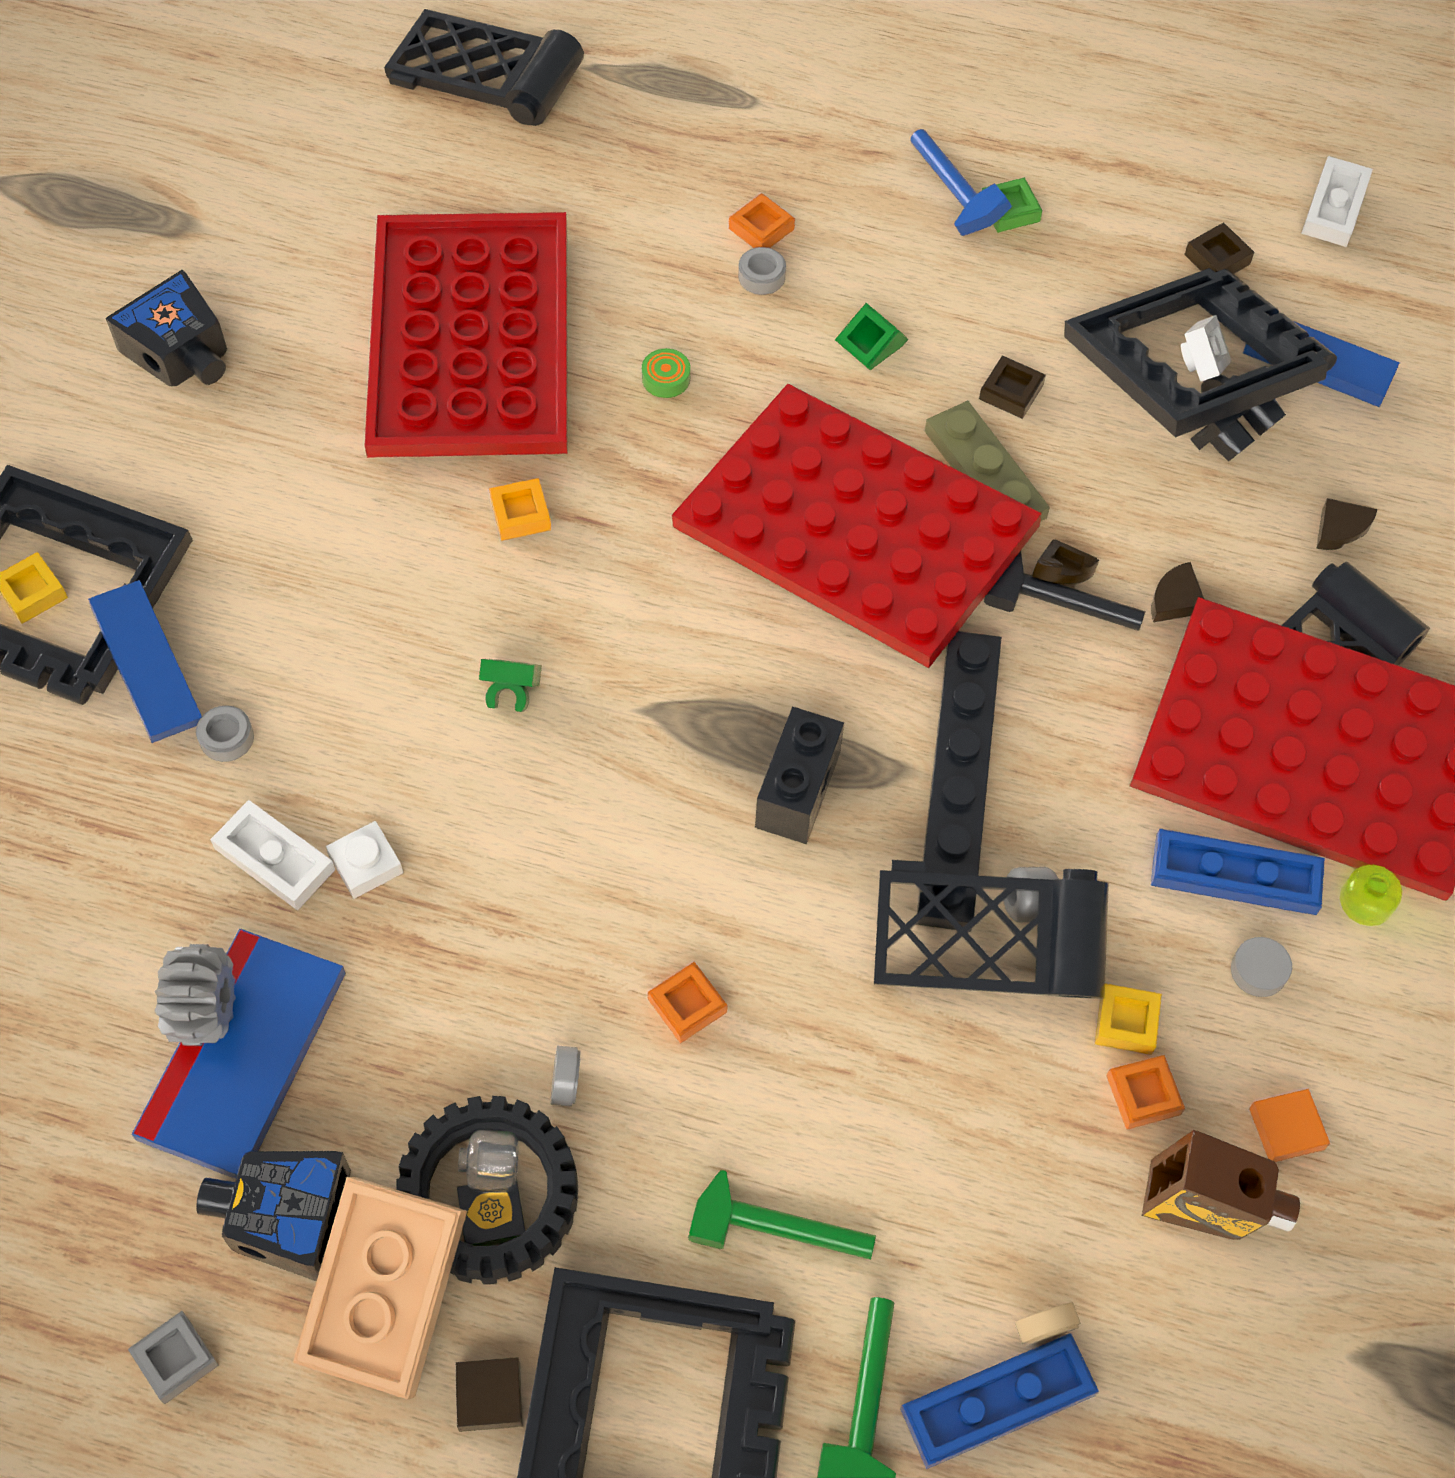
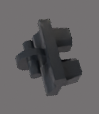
[1190,374,1286,462]

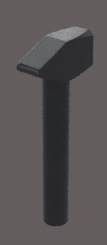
[984,551,1146,631]

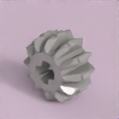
[154,944,236,1046]

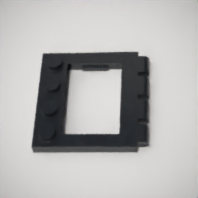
[1064,268,1337,438]
[0,465,193,705]
[517,1267,796,1478]

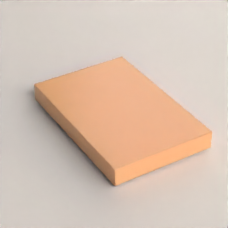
[293,1177,467,1399]

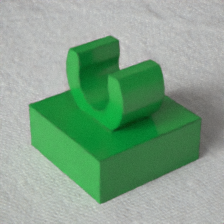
[479,659,542,712]

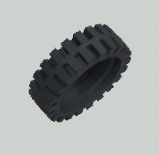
[396,1095,578,1285]

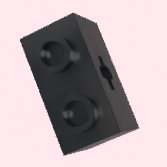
[755,706,844,844]

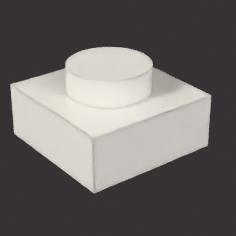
[326,821,403,899]

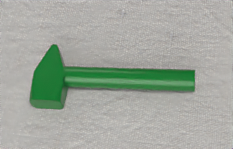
[688,1170,876,1260]
[817,1297,896,1478]

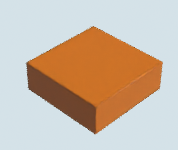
[729,193,795,248]
[648,961,728,1044]
[1106,1055,1185,1130]
[1249,1088,1330,1162]

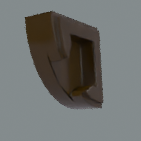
[1316,498,1377,550]
[1032,539,1100,584]
[1151,562,1204,623]

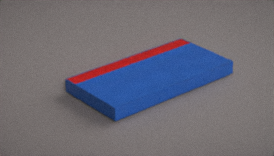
[131,928,346,1179]

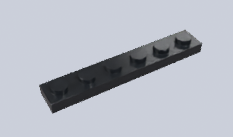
[916,631,1002,932]

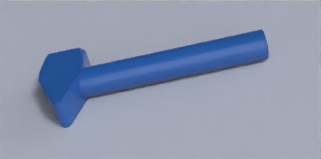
[910,129,1012,236]

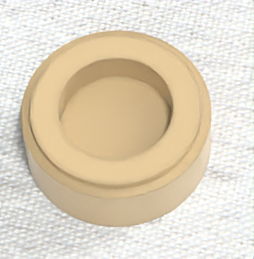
[1015,1302,1081,1346]

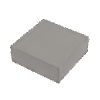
[128,1311,219,1404]

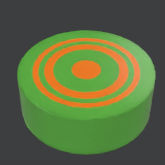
[642,348,690,398]

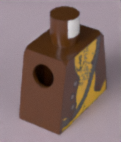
[1141,1130,1300,1240]

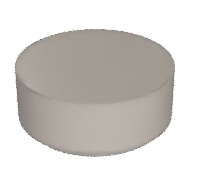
[738,247,786,295]
[196,705,254,762]
[1231,937,1292,997]
[551,1045,580,1106]

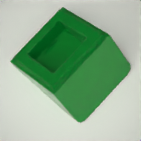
[835,303,909,370]

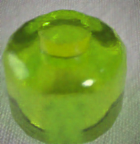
[1339,864,1403,926]

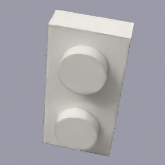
[1301,156,1373,247]
[1181,315,1231,382]
[210,800,335,911]

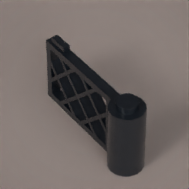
[384,9,584,126]
[1281,562,1430,666]
[874,860,1109,999]

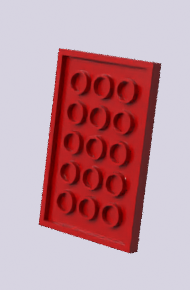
[364,212,568,458]
[672,383,1042,668]
[1130,597,1455,901]

